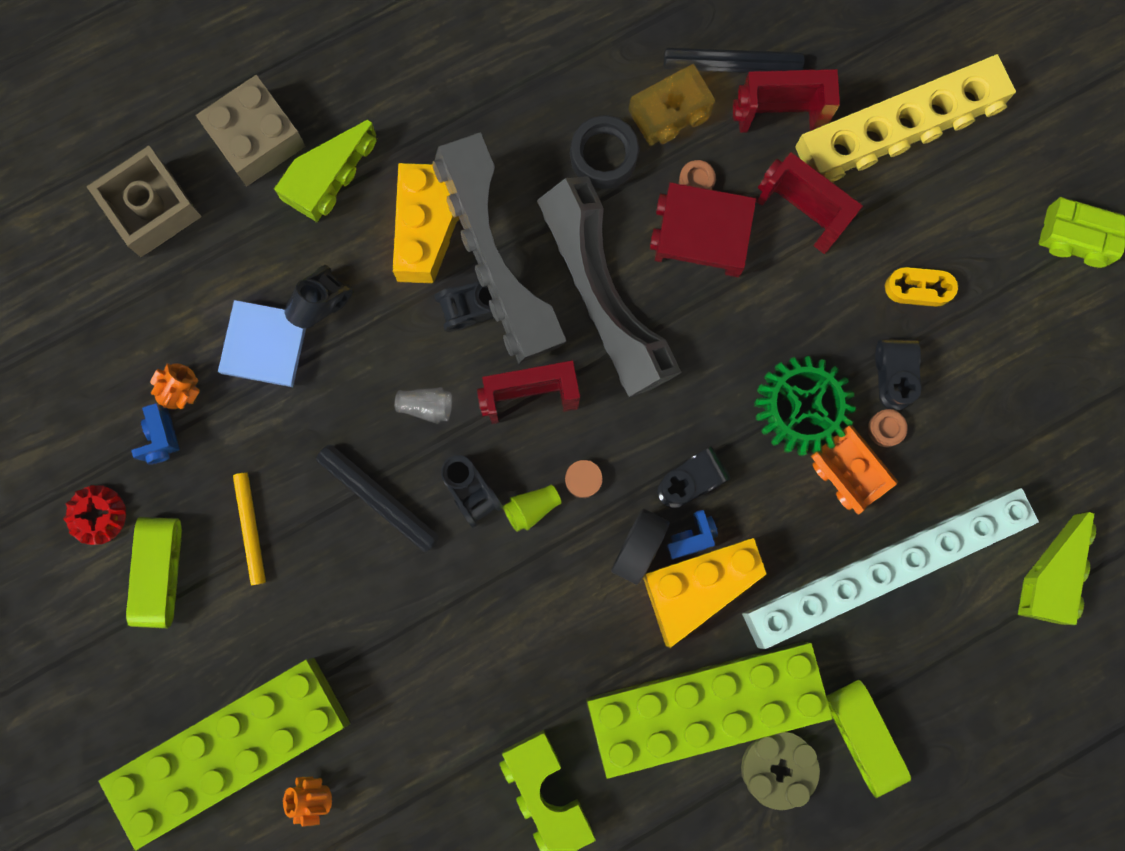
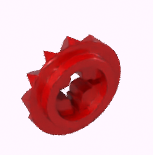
[63,485,126,545]

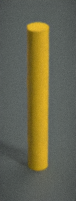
[233,473,266,586]

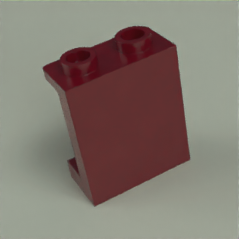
[733,69,840,133]
[757,152,863,254]
[650,182,756,277]
[477,361,580,424]

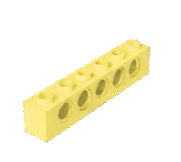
[795,54,1016,183]

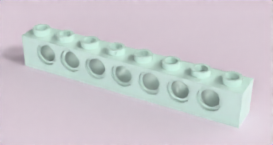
[742,488,1039,649]

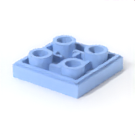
[218,300,306,387]

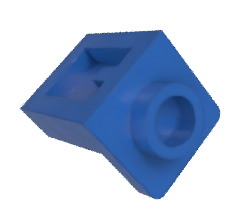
[131,403,180,464]
[664,510,718,561]

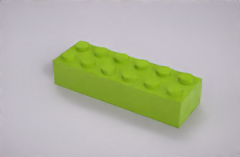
[586,642,832,779]
[99,658,351,851]

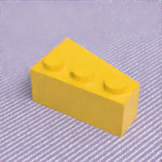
[393,163,459,283]

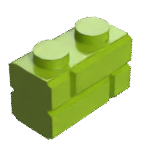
[1038,197,1125,268]

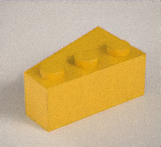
[643,538,766,648]

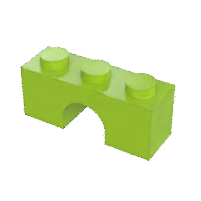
[499,730,596,851]

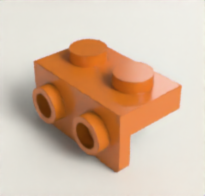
[811,425,898,515]

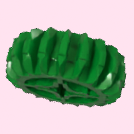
[754,356,856,456]

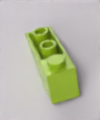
[274,120,376,222]
[1018,512,1096,625]

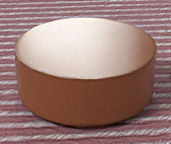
[679,160,716,190]
[868,409,908,447]
[565,460,602,498]

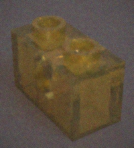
[629,63,715,146]

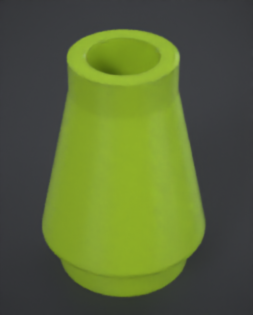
[503,484,562,532]

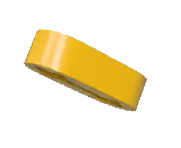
[885,267,958,307]

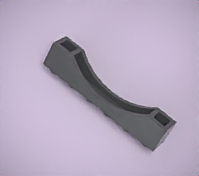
[433,132,566,363]
[537,176,682,397]

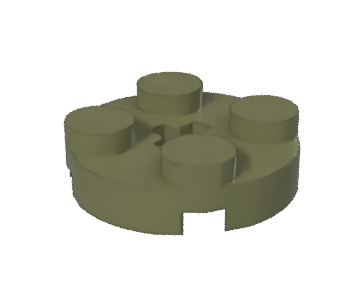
[741,731,820,810]

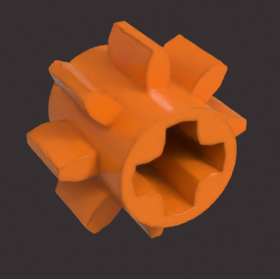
[150,363,200,409]
[283,776,332,827]

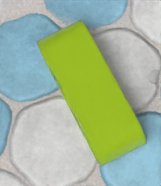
[126,517,182,629]
[826,680,911,798]

